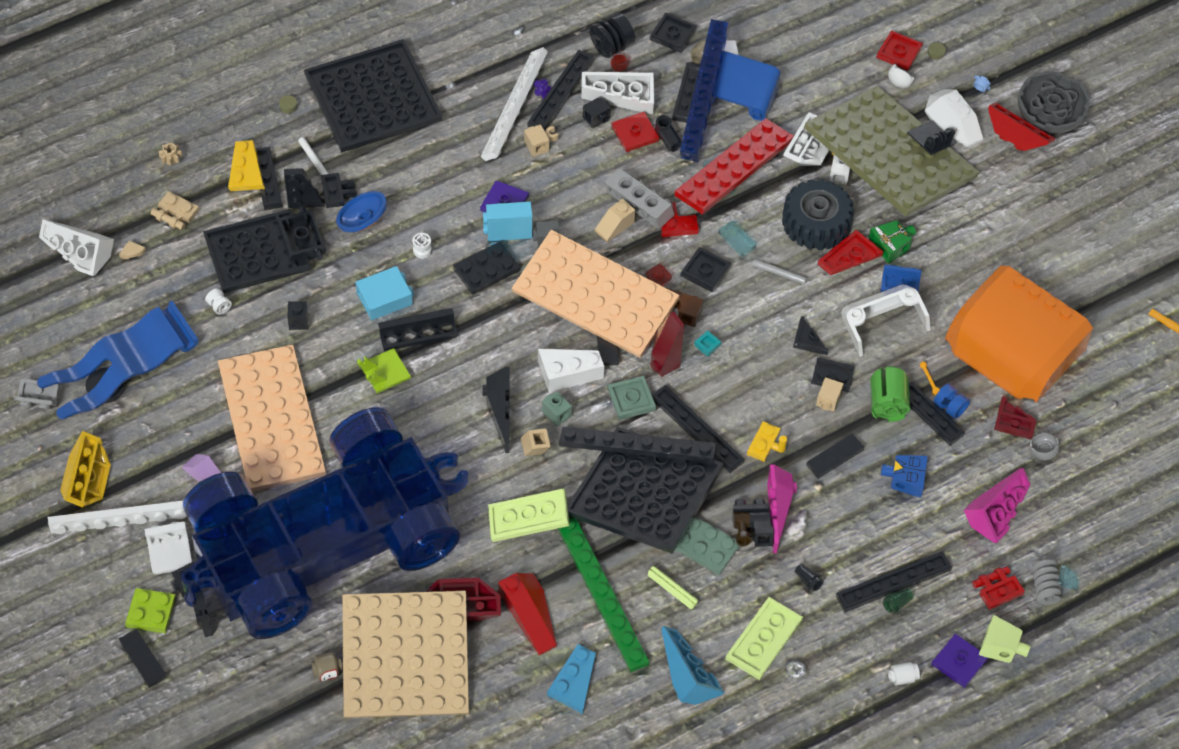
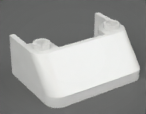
[841,285,930,357]

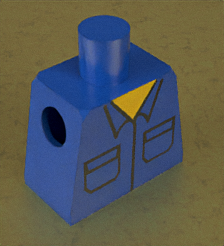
[881,455,928,498]

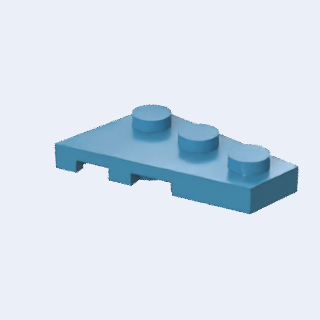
[547,644,596,714]

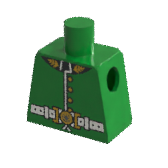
[868,221,916,264]

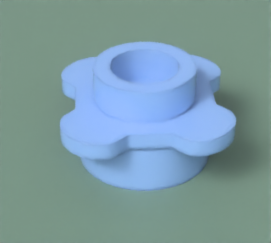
[973,76,990,92]

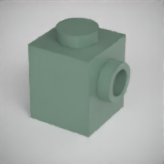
[542,391,572,427]

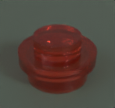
[610,54,628,71]

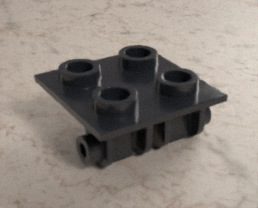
[907,121,956,155]

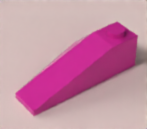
[767,465,797,553]

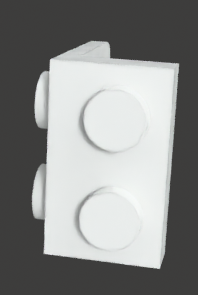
[145,522,192,575]

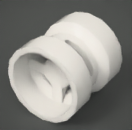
[412,233,432,259]
[205,288,232,315]

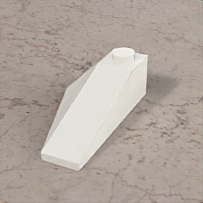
[39,219,114,276]

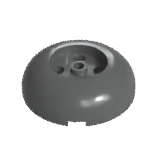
[1017,71,1090,134]

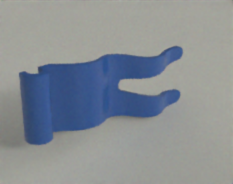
[37,301,199,419]

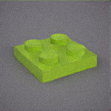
[125,588,176,634]

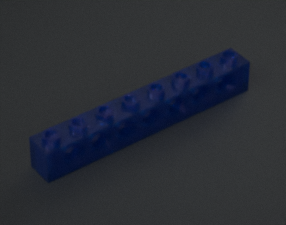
[680,19,729,162]

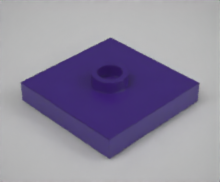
[480,180,529,212]
[931,634,988,688]

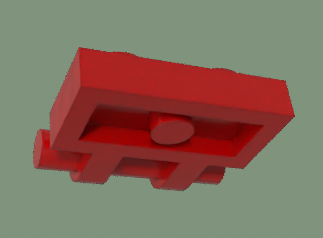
[972,566,1025,610]

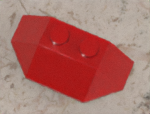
[988,103,1055,151]

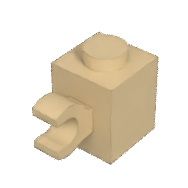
[524,125,558,157]

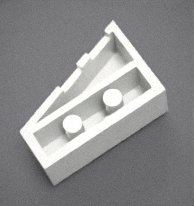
[538,349,604,392]

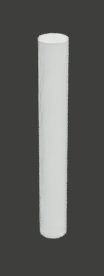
[298,137,328,175]

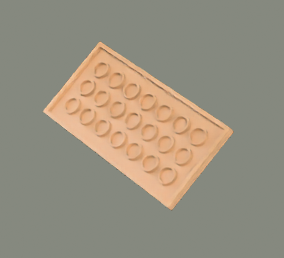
[512,230,680,358]
[218,345,326,493]

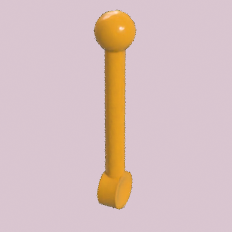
[919,361,940,396]

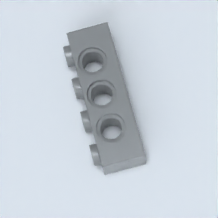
[604,168,674,229]

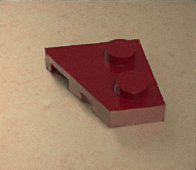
[994,396,1036,440]

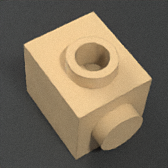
[521,428,551,457]

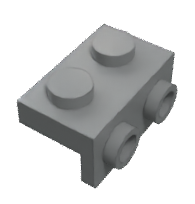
[14,378,60,410]

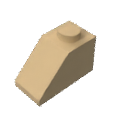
[595,199,635,242]

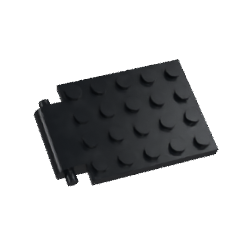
[203,207,327,293]

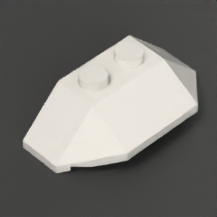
[925,89,983,147]
[783,112,829,166]

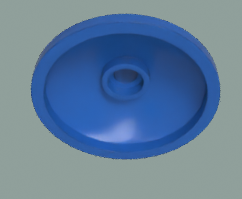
[336,191,387,233]

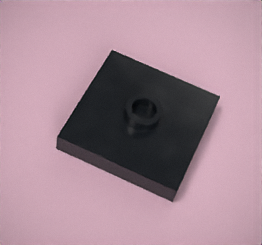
[650,12,697,53]
[680,247,732,292]

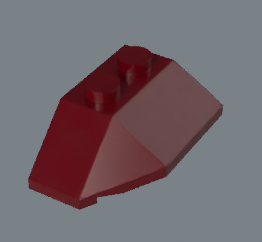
[425,578,501,621]

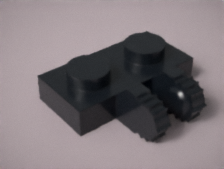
[321,173,358,208]

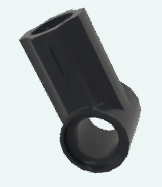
[655,115,683,153]

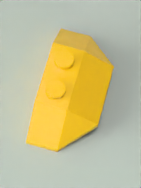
[60,431,111,507]

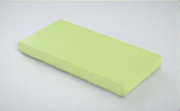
[488,488,569,542]
[725,597,803,680]

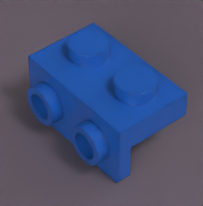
[880,265,922,293]

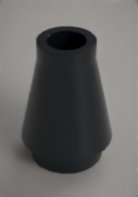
[794,564,824,592]

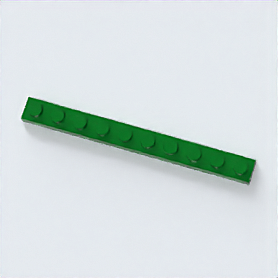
[557,502,649,673]

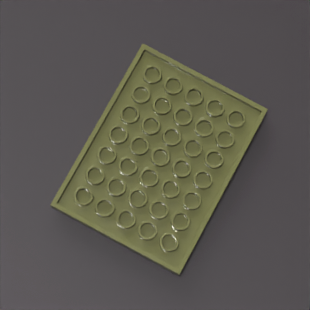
[804,86,979,217]

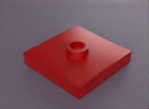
[876,30,923,71]
[611,112,659,152]

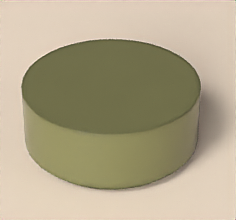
[927,42,946,60]
[279,95,297,113]

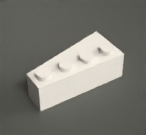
[581,72,654,115]

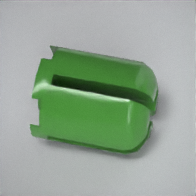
[870,366,910,422]

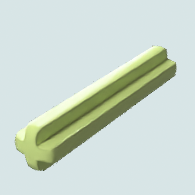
[648,566,698,609]

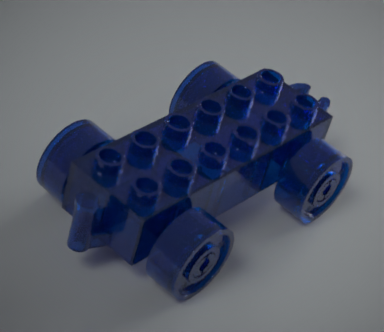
[181,407,468,639]

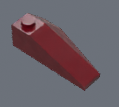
[650,311,684,377]

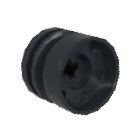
[589,12,636,58]

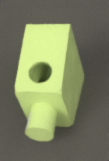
[979,615,1030,663]

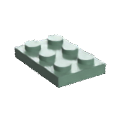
[675,517,740,575]

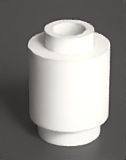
[888,662,920,686]

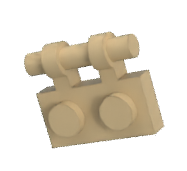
[151,191,200,230]

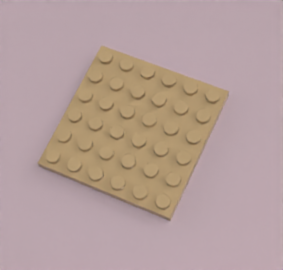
[342,591,469,718]

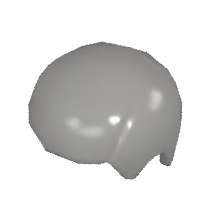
[1030,432,1060,461]

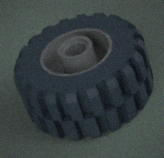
[782,179,854,250]

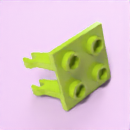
[357,348,411,394]

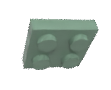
[607,376,656,420]

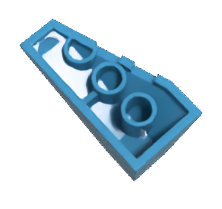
[661,626,724,705]

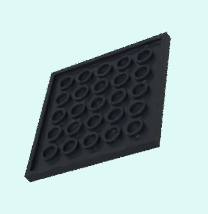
[304,39,442,153]
[567,426,723,554]

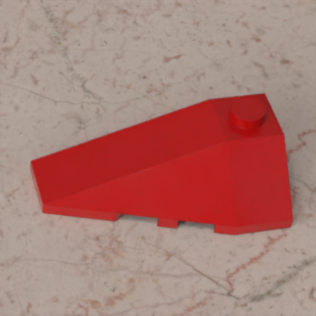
[498,573,557,656]

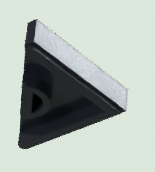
[793,316,828,355]

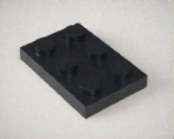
[453,241,520,295]

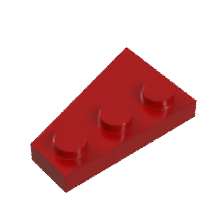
[817,230,883,275]

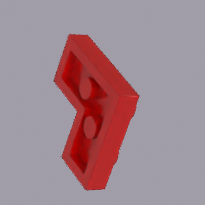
[660,202,699,237]

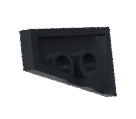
[284,168,325,209]

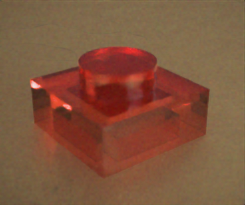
[645,263,672,285]

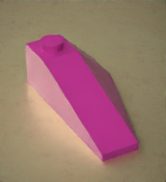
[964,468,1031,543]

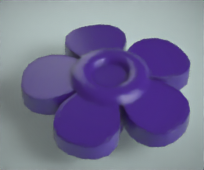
[534,79,552,99]

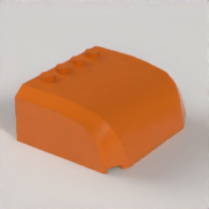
[945,265,1093,403]

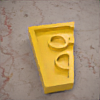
[228,140,265,191]

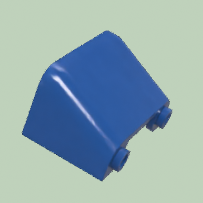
[697,50,781,121]

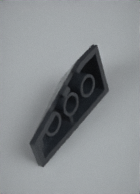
[482,367,510,453]

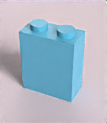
[483,202,532,241]
[355,266,414,320]

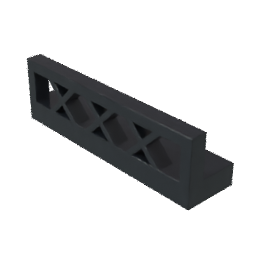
[378,308,458,352]

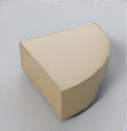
[119,241,146,259]

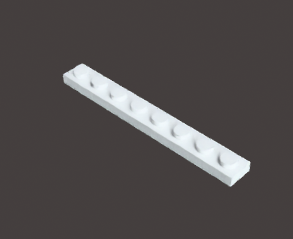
[481,47,548,161]
[48,497,211,534]

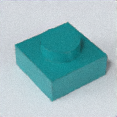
[694,330,721,357]

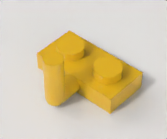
[747,421,787,462]

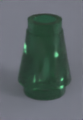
[883,589,913,613]

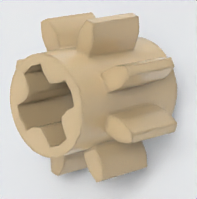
[159,142,182,166]

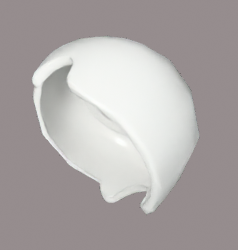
[888,64,914,88]

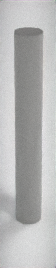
[752,259,807,285]

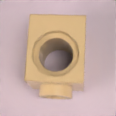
[816,377,844,412]

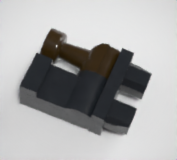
[732,498,774,547]

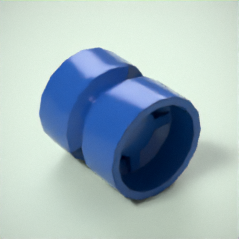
[934,383,970,419]

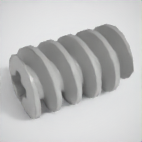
[1032,559,1061,605]

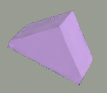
[182,454,224,491]

